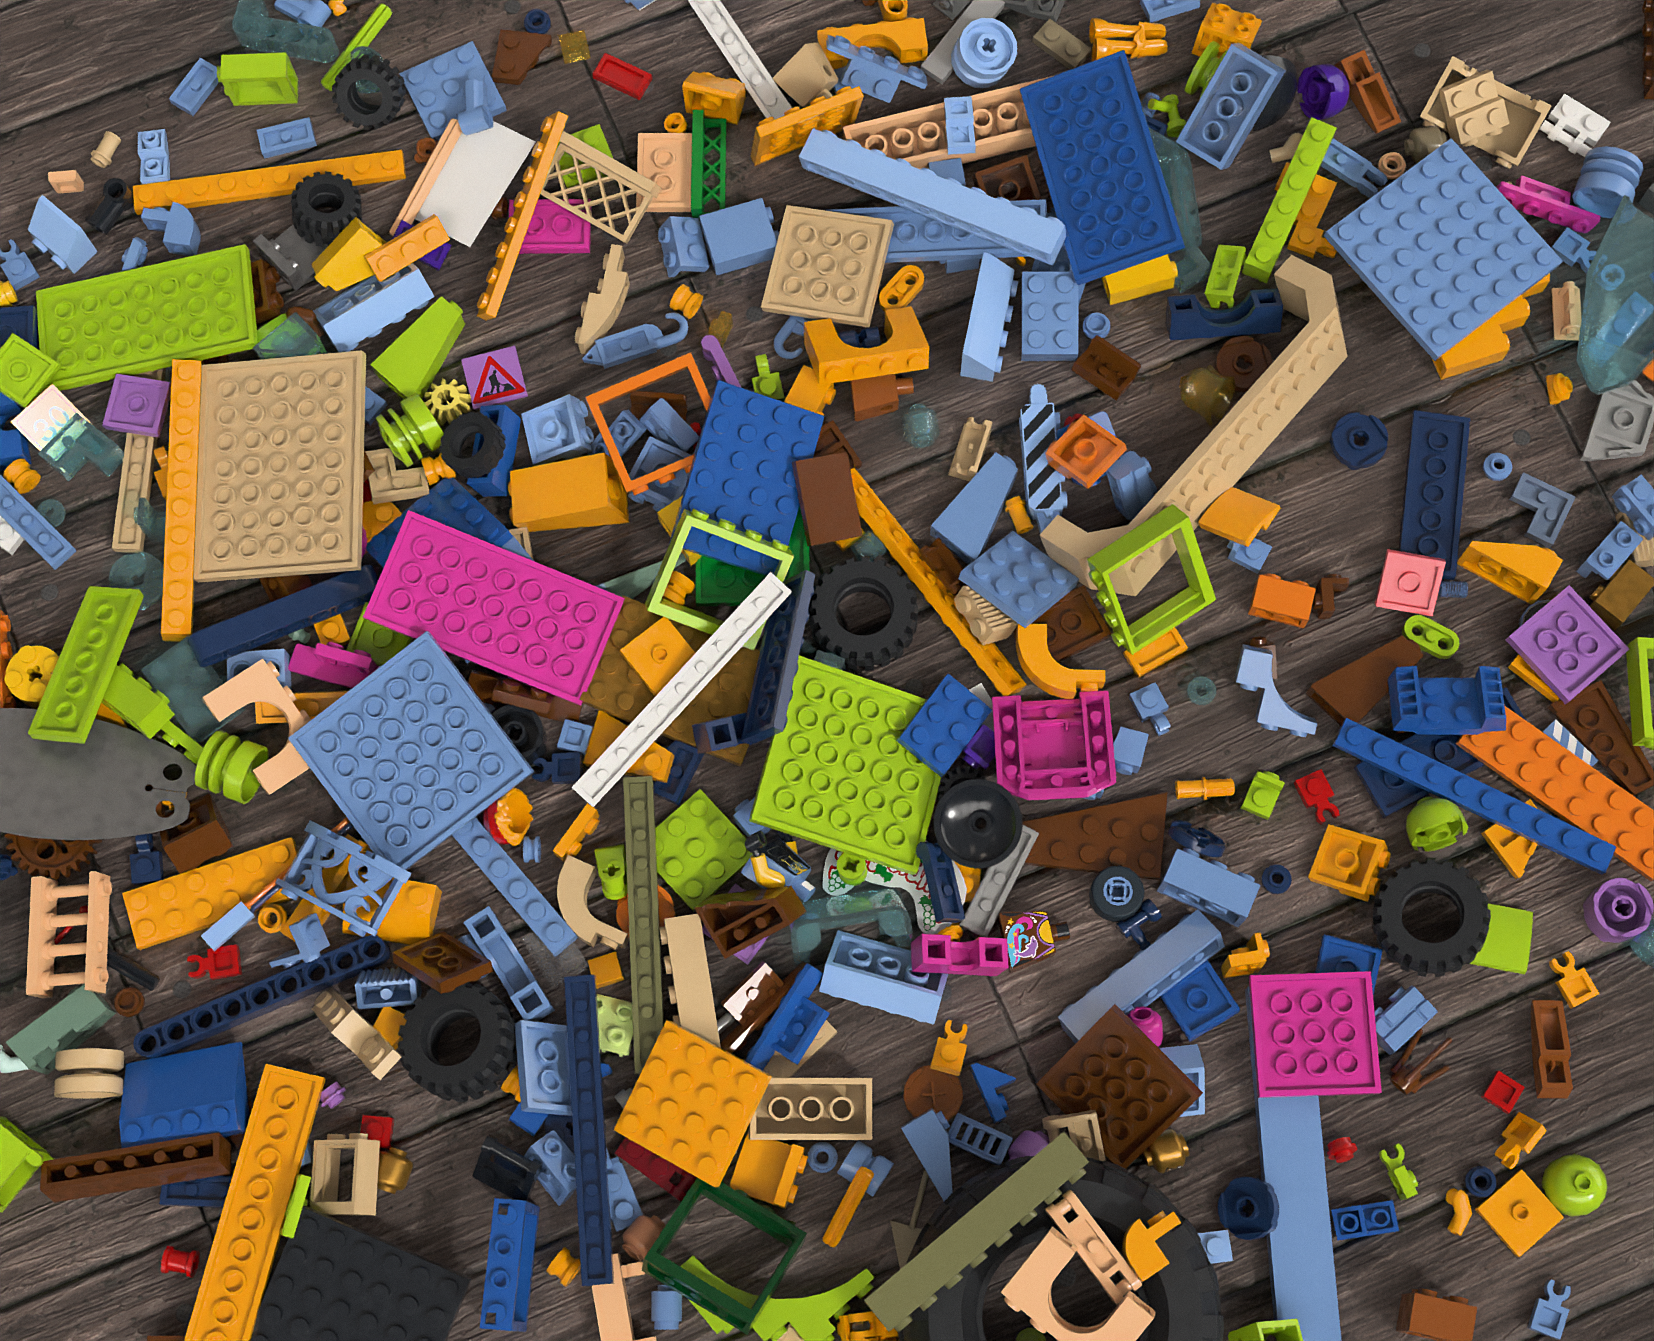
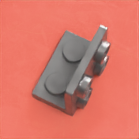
[253,225,328,291]

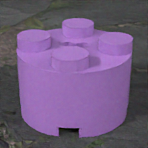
[1583,878,1654,943]

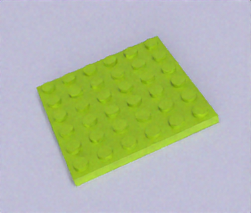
[749,655,941,875]

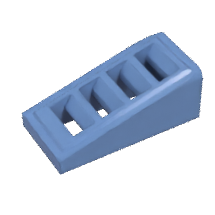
[948,1113,1013,1166]

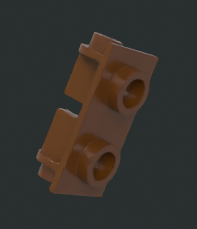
[919,537,966,596]

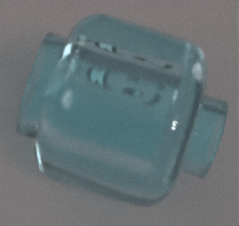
[901,404,940,448]

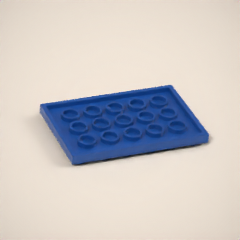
[669,380,825,576]

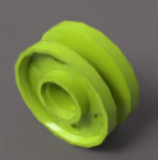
[1184,41,1228,98]

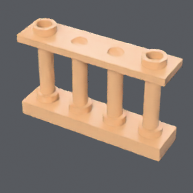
[26,871,112,998]

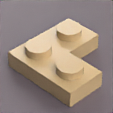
[365,448,429,504]

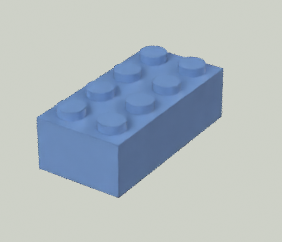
[1176,43,1286,170]

